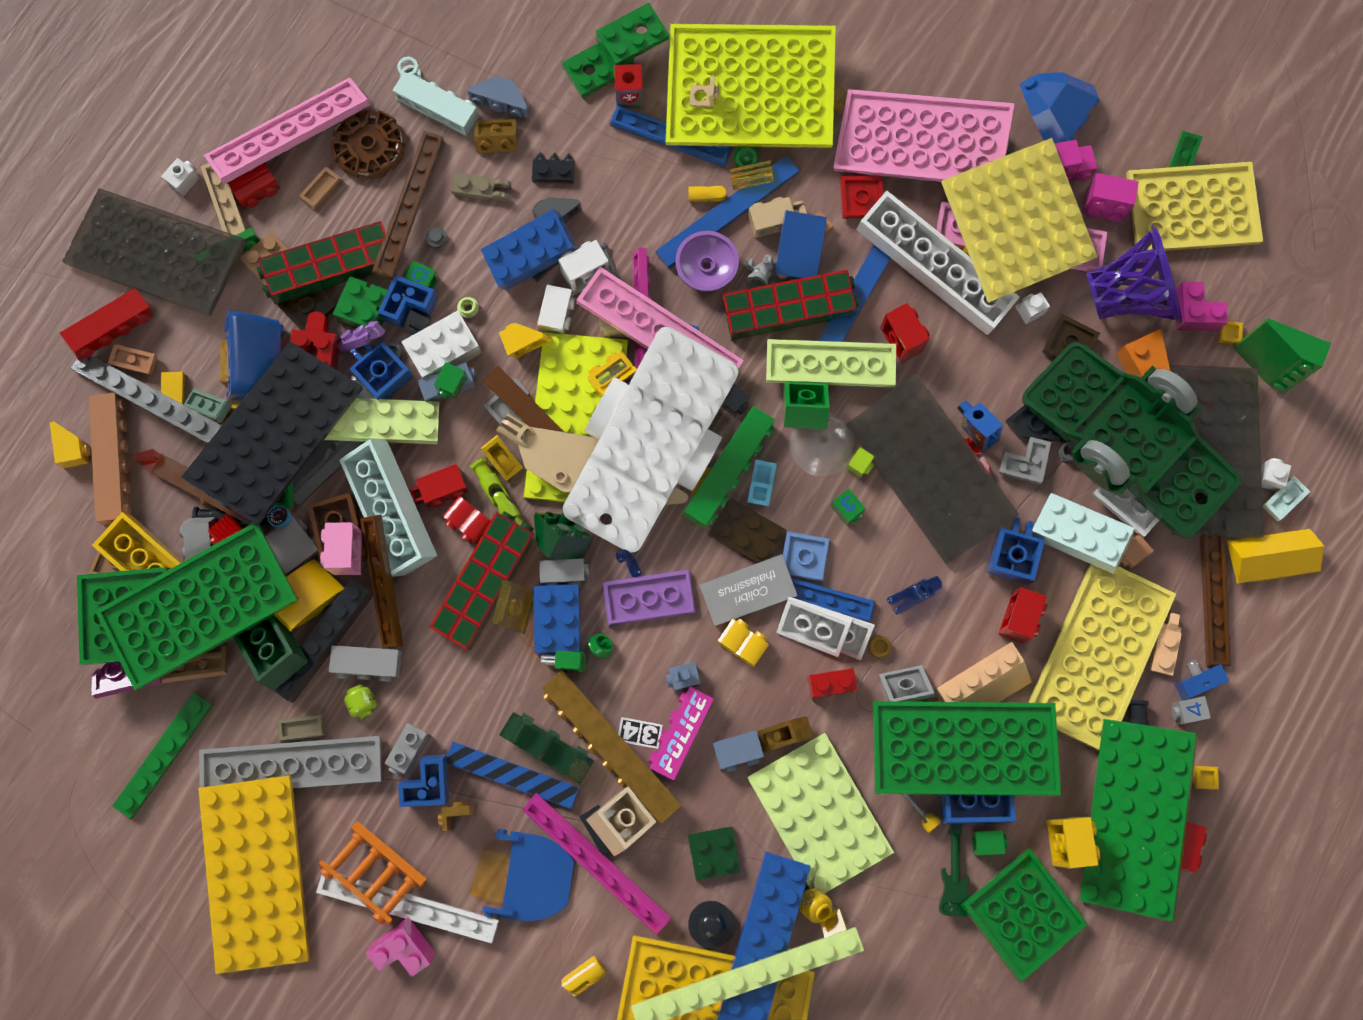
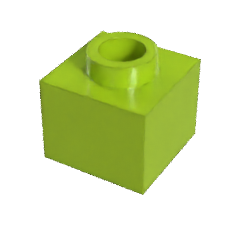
[846,447,875,478]

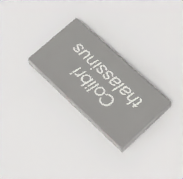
[700,554,797,626]

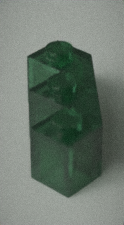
[499,712,594,784]

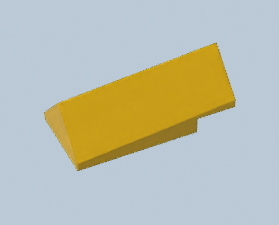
[1227,529,1324,584]

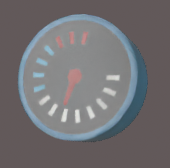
[268,506,292,529]

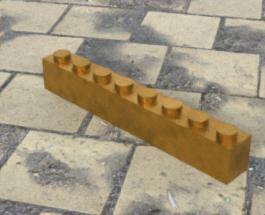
[542,670,681,824]

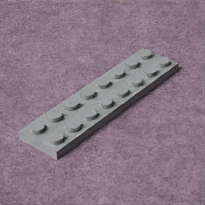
[199,736,383,788]

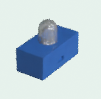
[1174,659,1229,700]

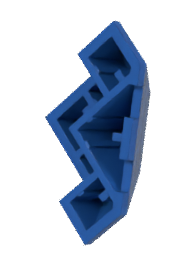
[1019,72,1100,144]

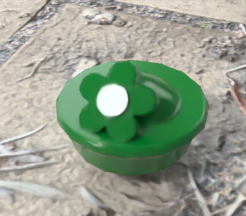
[734,146,759,170]
[588,633,613,658]

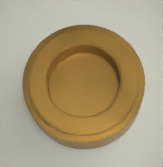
[869,636,892,658]

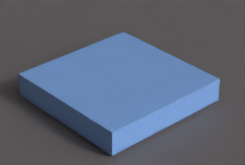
[783,531,830,582]

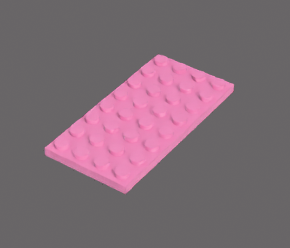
[833,89,1015,182]

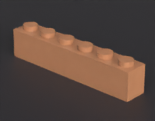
[89,392,132,526]

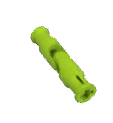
[470,457,523,525]

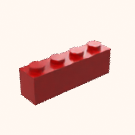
[60,288,153,361]

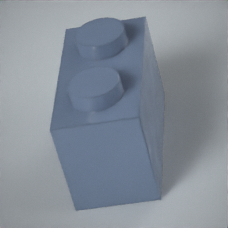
[712,730,764,773]

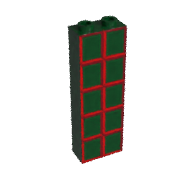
[257,221,386,305]
[723,270,859,340]
[429,511,536,650]

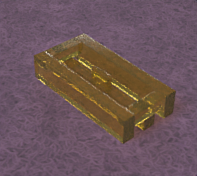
[730,160,774,190]

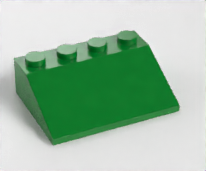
[1234,318,1331,392]

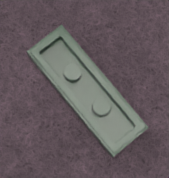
[184,388,233,423]

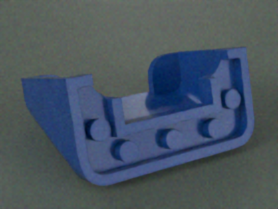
[224,310,284,404]

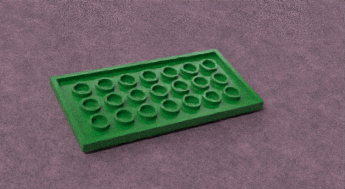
[95,524,299,691]
[872,701,1061,796]
[1080,719,1198,922]

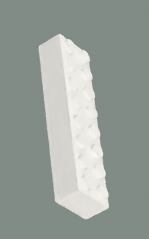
[856,191,1019,335]

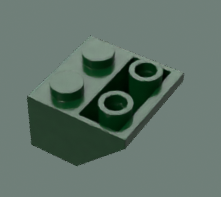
[534,511,592,559]

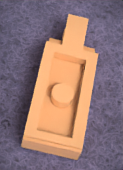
[1149,613,1182,677]

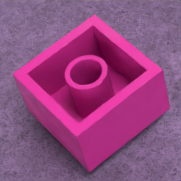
[1082,173,1139,222]

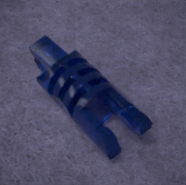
[886,576,942,615]

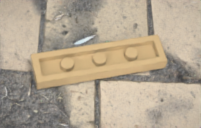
[200,163,246,240]

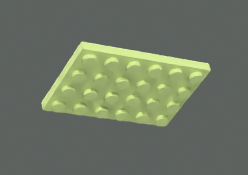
[747,733,894,894]

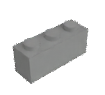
[329,645,402,682]

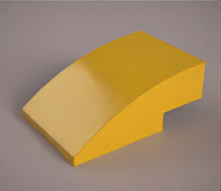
[274,559,344,632]

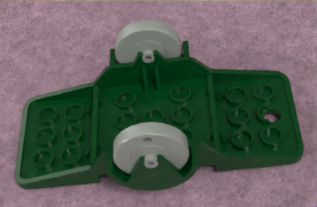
[1022,342,1241,539]

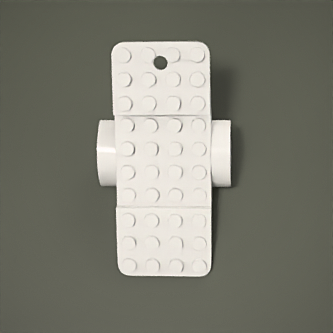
[563,327,739,552]

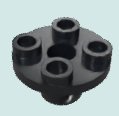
[688,901,734,948]

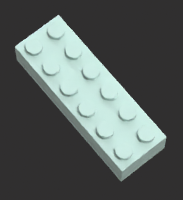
[340,439,437,577]

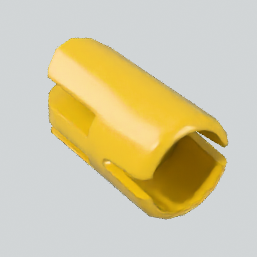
[561,956,606,997]

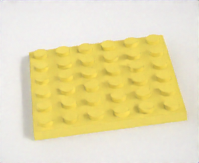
[941,138,1097,302]

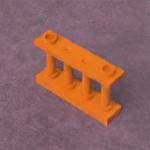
[319,821,427,927]

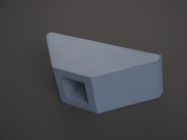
[468,76,529,119]

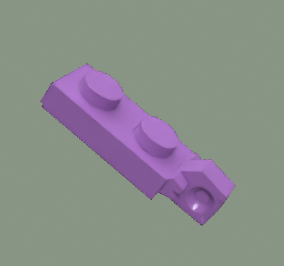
[337,321,385,352]

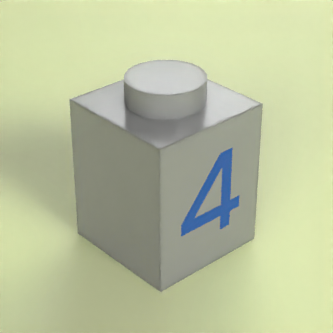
[1171,696,1211,725]

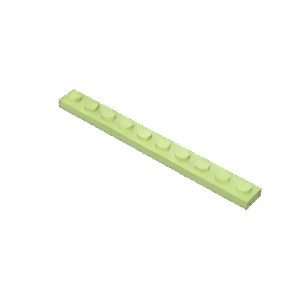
[631,927,864,1020]

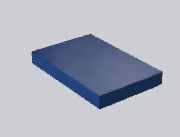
[774,210,827,278]

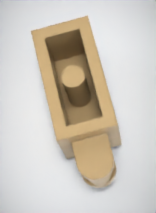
[748,197,808,238]

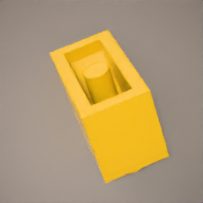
[499,323,553,359]
[50,421,91,468]

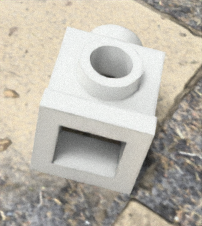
[1015,292,1050,324]

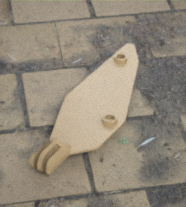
[496,413,688,505]

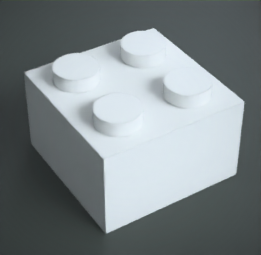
[558,240,610,295]

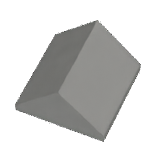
[879,665,935,702]

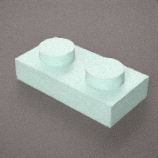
[1262,476,1310,522]

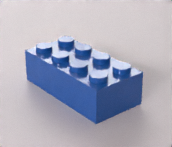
[481,209,578,290]

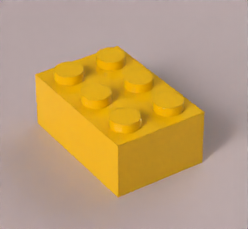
[1046,817,1100,868]

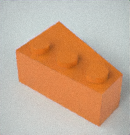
[1116,329,1170,378]

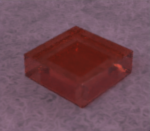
[132,449,161,466]

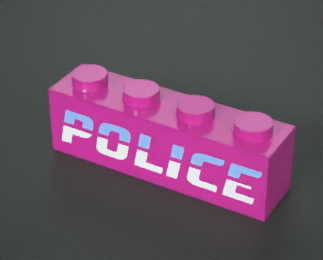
[648,687,714,781]

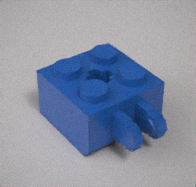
[350,340,414,401]
[986,517,1044,585]

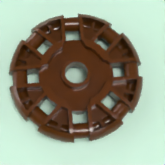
[331,109,406,179]

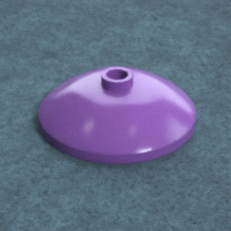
[675,231,739,292]

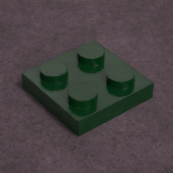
[688,826,741,881]

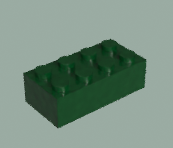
[233,615,308,691]

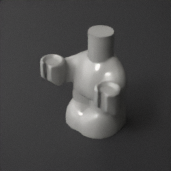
[744,255,773,288]

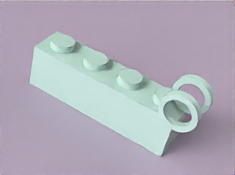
[392,57,479,136]

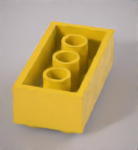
[92,512,184,571]

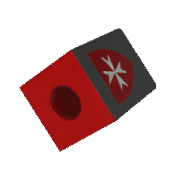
[614,64,643,107]

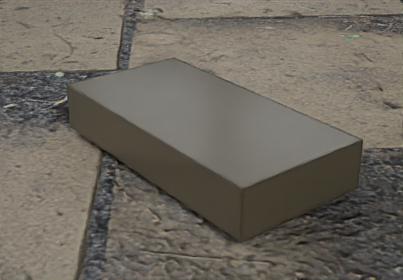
[277,714,325,742]

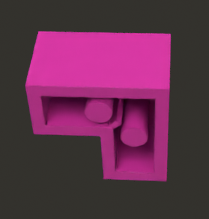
[1055,140,1097,182]
[1176,282,1228,331]
[365,917,436,977]

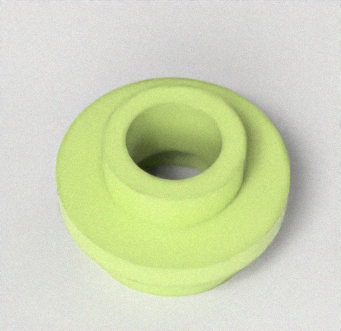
[457,297,479,318]

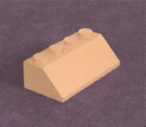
[934,642,1032,702]

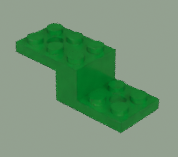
[561,2,670,99]

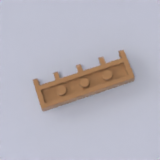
[159,645,228,684]

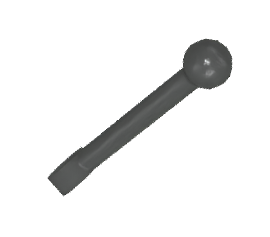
[600,243,620,279]

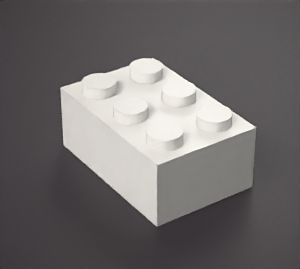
[401,311,482,378]

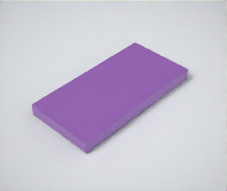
[602,570,696,626]

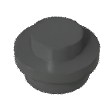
[426,227,447,248]

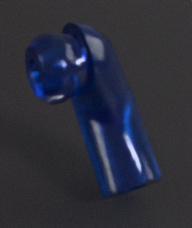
[616,549,642,578]

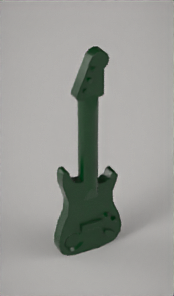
[938,824,970,917]

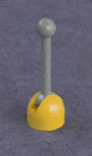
[905,795,942,833]

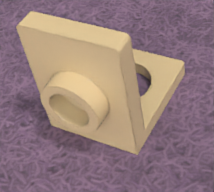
[689,76,719,107]

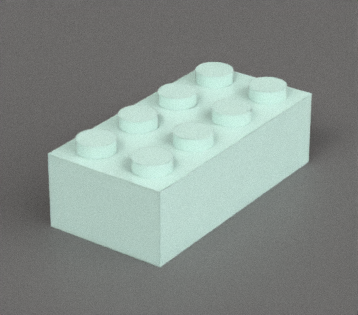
[1032,493,1134,574]

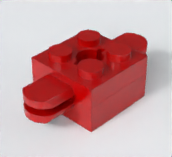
[290,312,341,370]

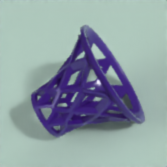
[1086,225,1182,323]

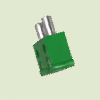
[541,651,588,673]

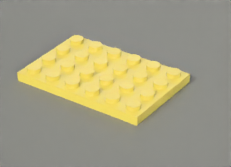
[1126,162,1263,251]

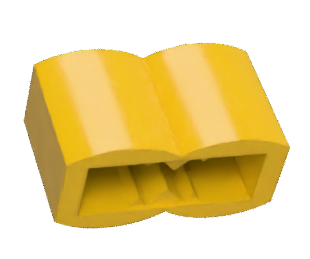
[717,619,769,667]

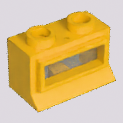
[588,352,637,398]

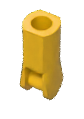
[689,186,726,202]

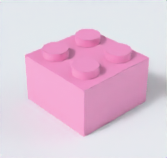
[320,523,362,575]

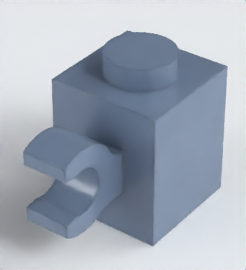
[666,662,700,692]

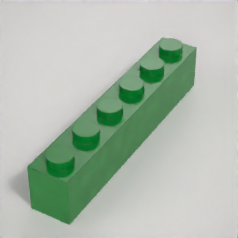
[682,406,775,530]

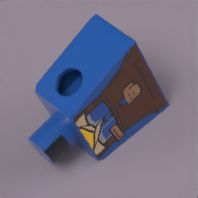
[957,400,1003,453]

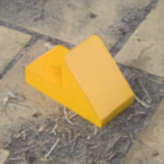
[480,435,523,481]

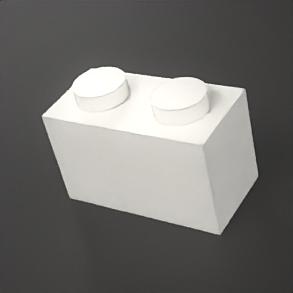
[537,285,576,334]

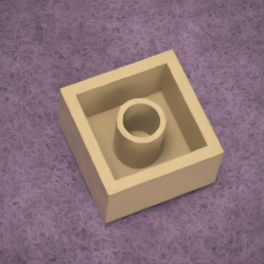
[586,786,656,856]

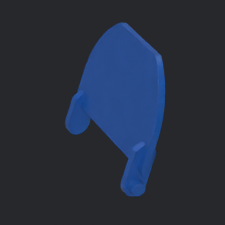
[482,829,574,921]

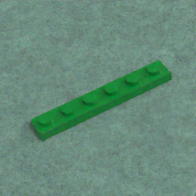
[112,692,214,819]

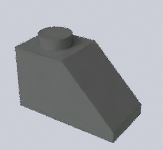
[532,197,582,223]

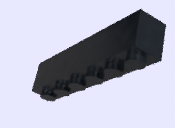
[274,579,373,703]

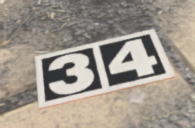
[618,717,663,749]

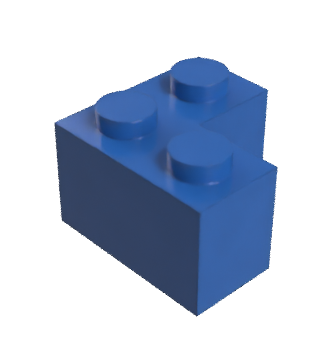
[378,275,438,328]
[398,754,449,807]

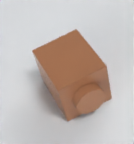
[1119,534,1154,570]

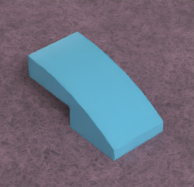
[747,460,777,506]

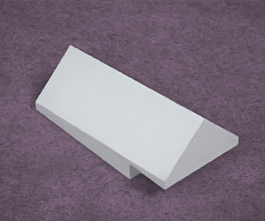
[776,597,875,660]

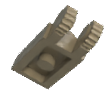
[451,172,512,201]

